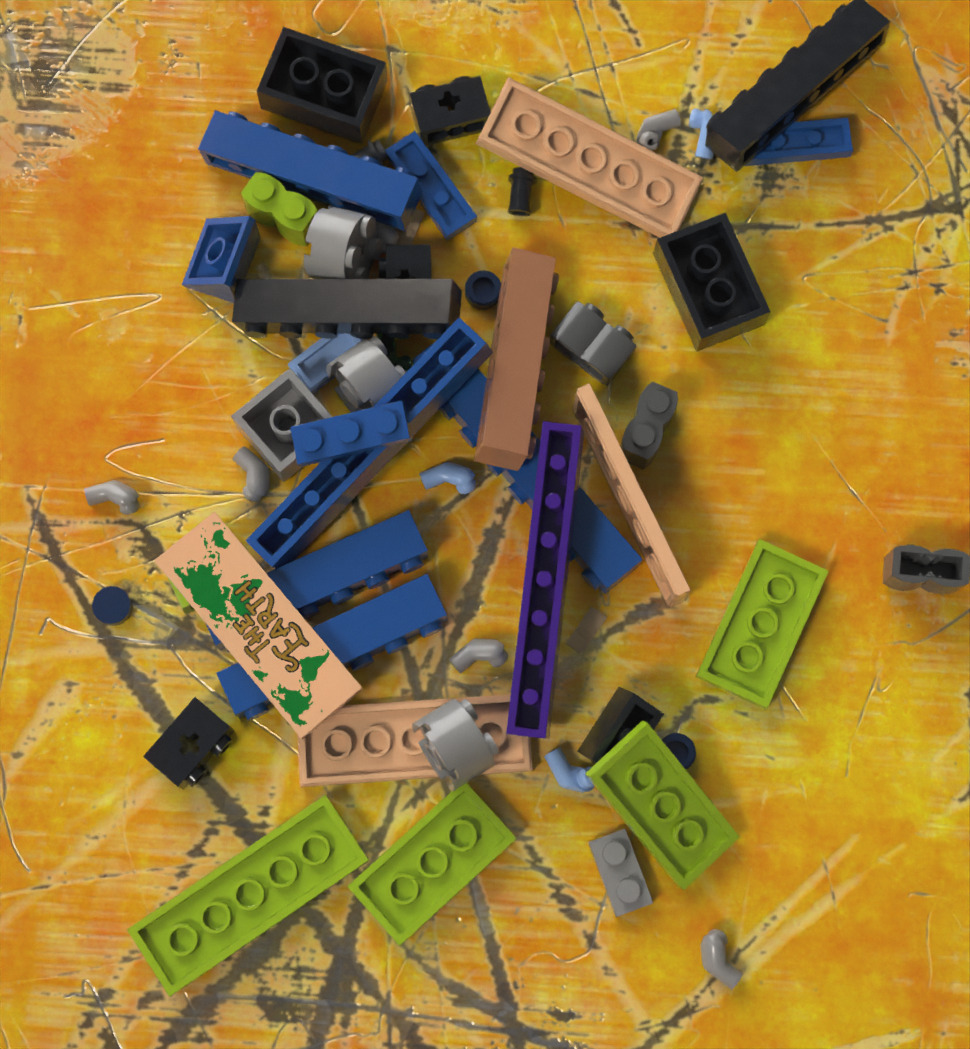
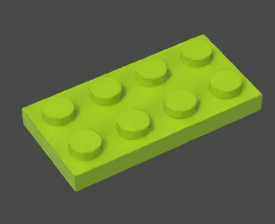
[695,539,829,710]
[585,721,740,890]
[347,783,517,946]

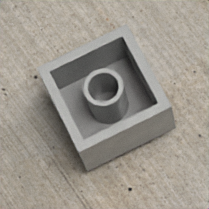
[231,368,332,482]

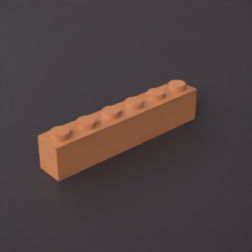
[474,247,559,471]

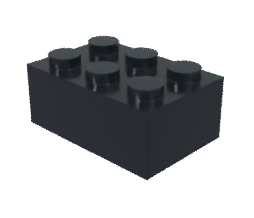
[257,27,388,144]
[653,212,770,352]

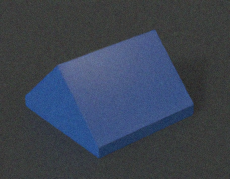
[182,216,261,303]

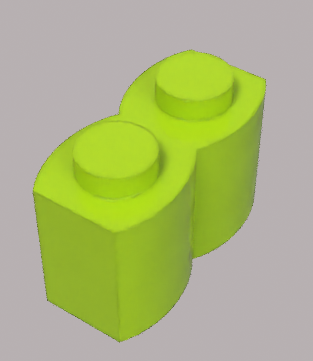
[241,172,318,246]

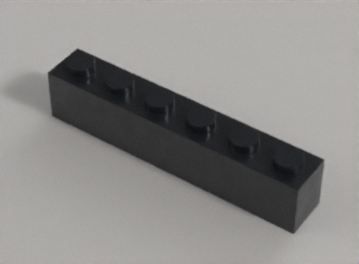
[705,0,891,172]
[232,279,462,339]

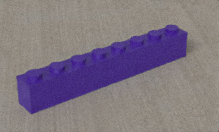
[506,421,585,739]

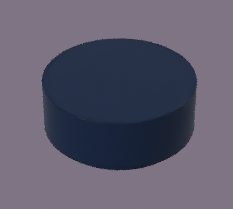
[465,271,501,310]
[92,586,132,626]
[662,733,696,770]

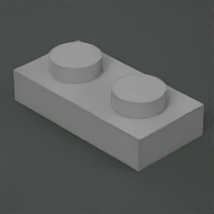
[588,829,653,917]

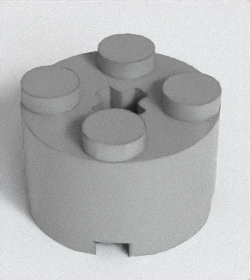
[304,206,383,279]
[326,336,406,412]
[412,699,499,791]

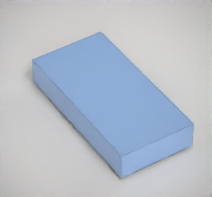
[287,334,363,394]

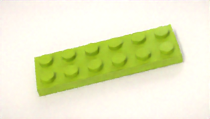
[127,795,369,997]

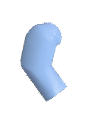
[688,108,714,160]
[419,462,476,494]
[544,747,594,793]

